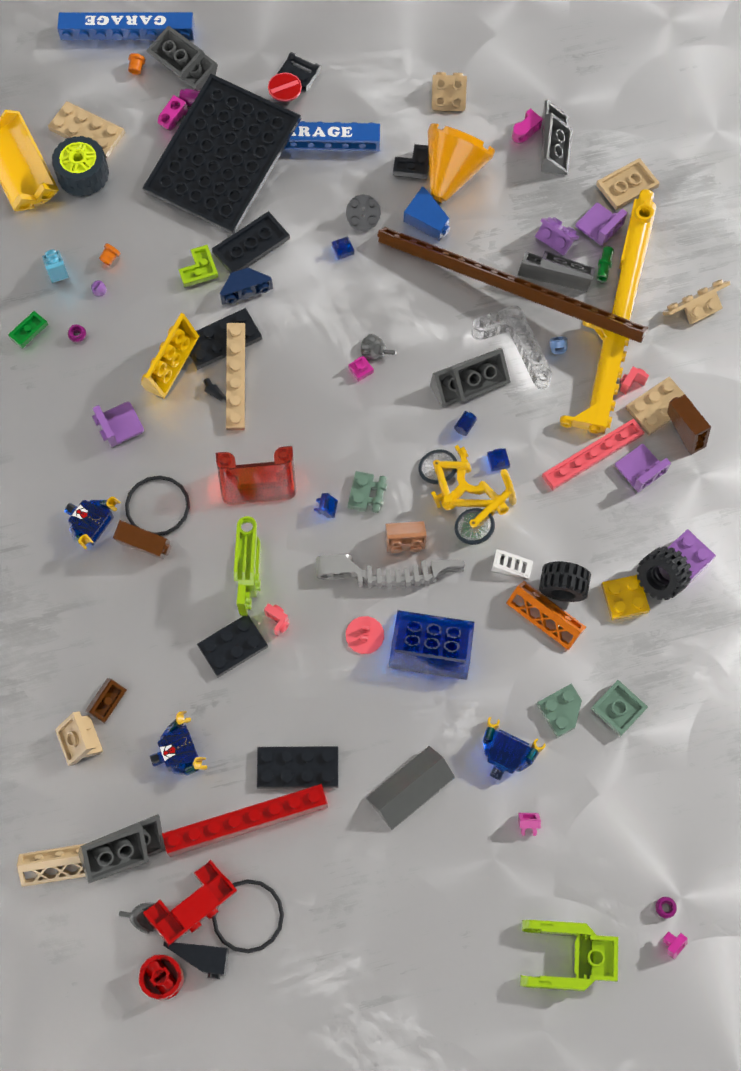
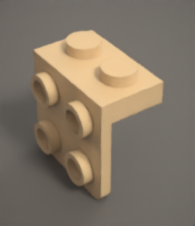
[432,72,467,111]

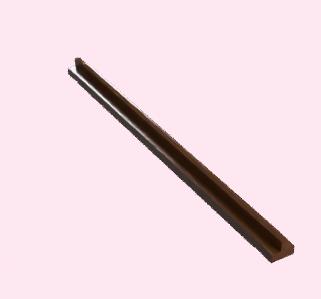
[377,227,648,343]

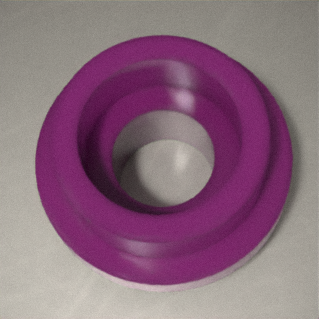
[68,324,86,342]
[655,897,677,919]

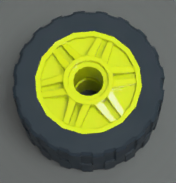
[52,136,109,197]

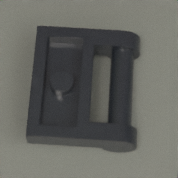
[277,52,321,92]

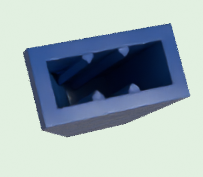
[403,186,450,241]

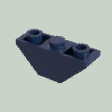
[220,268,273,305]

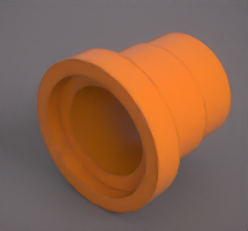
[128,53,146,75]
[99,243,121,266]

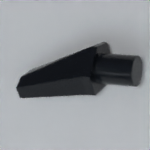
[203,378,226,401]

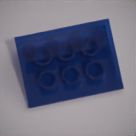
[388,610,475,680]

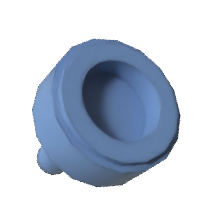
[549,336,568,355]

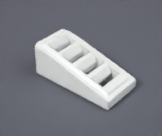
[491,549,533,580]

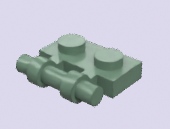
[348,471,387,513]

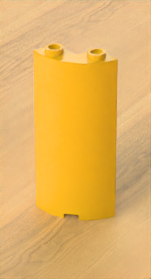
[0,110,59,211]

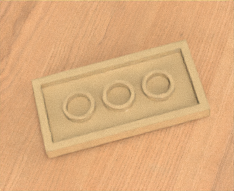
[48,101,125,158]

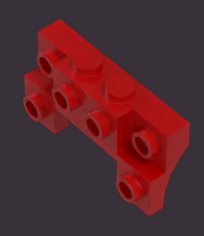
[143,860,237,946]

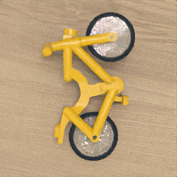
[418,445,517,545]

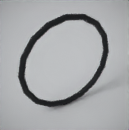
[125,475,190,536]
[212,879,284,953]

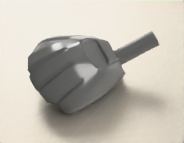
[361,334,396,360]
[119,902,155,934]

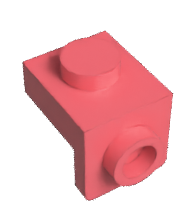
[620,366,649,395]
[264,603,289,636]

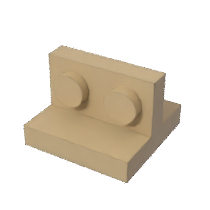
[55,711,103,766]

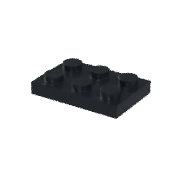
[197,615,268,678]

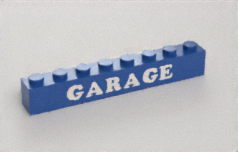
[57,12,195,41]
[284,121,380,151]

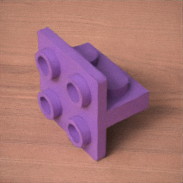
[535,217,579,255]

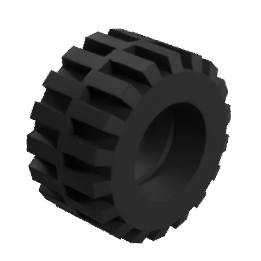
[637,546,692,600]
[539,561,591,602]

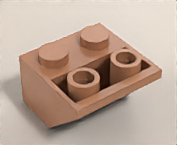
[385,521,427,554]

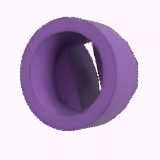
[91,280,106,296]

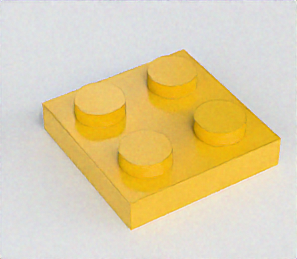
[601,575,650,620]

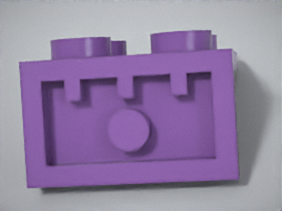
[575,203,628,246]
[615,444,671,493]

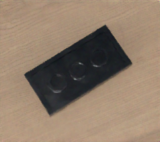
[212,211,290,274]
[189,308,262,370]
[257,746,338,789]

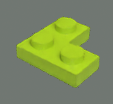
[178,245,218,288]

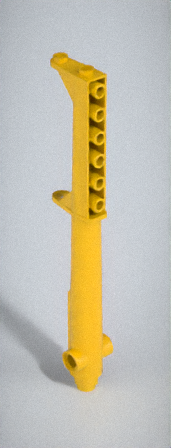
[560,189,656,434]

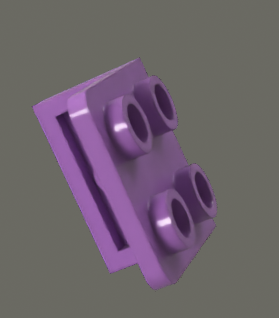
[92,402,144,448]

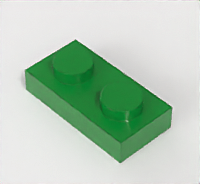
[8,311,48,349]

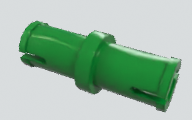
[596,246,614,282]

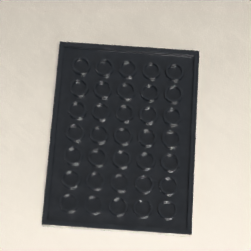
[142,74,302,234]

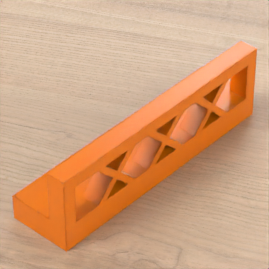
[506,581,586,650]

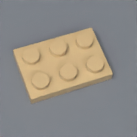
[596,158,660,210]
[625,376,693,436]

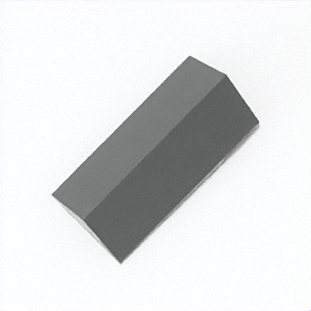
[146,26,218,90]
[541,100,573,175]
[517,251,595,292]
[430,348,511,407]
[366,746,455,830]
[78,814,166,883]

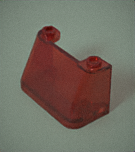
[215,446,297,505]

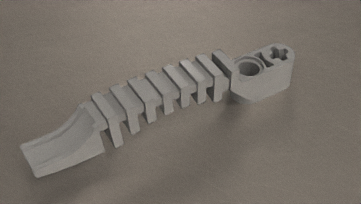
[316,554,465,588]

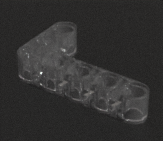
[472,306,552,389]

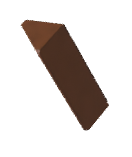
[85,678,127,723]

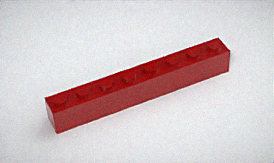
[162,784,328,857]

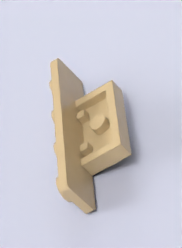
[662,279,731,324]

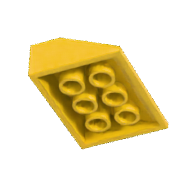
[140,313,199,399]

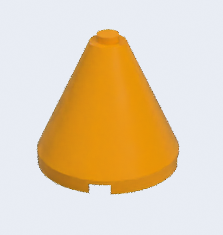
[428,123,495,203]

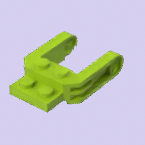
[234,516,261,616]
[520,920,618,991]

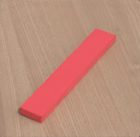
[542,418,645,491]

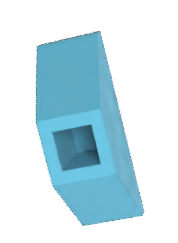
[42,249,69,283]

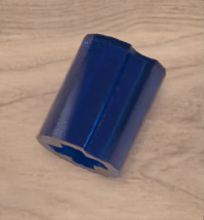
[454,411,477,436]

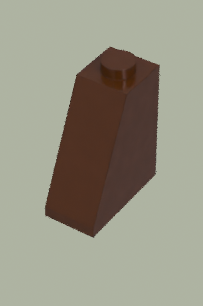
[667,395,711,455]
[113,520,171,559]

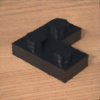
[393,144,429,179]

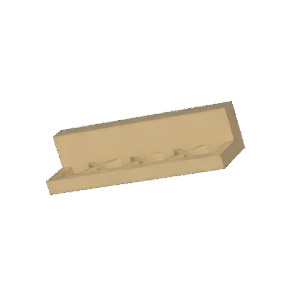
[17,843,87,887]

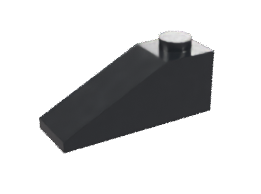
[163,941,229,979]

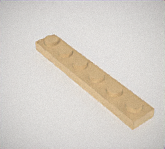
[226,323,245,430]

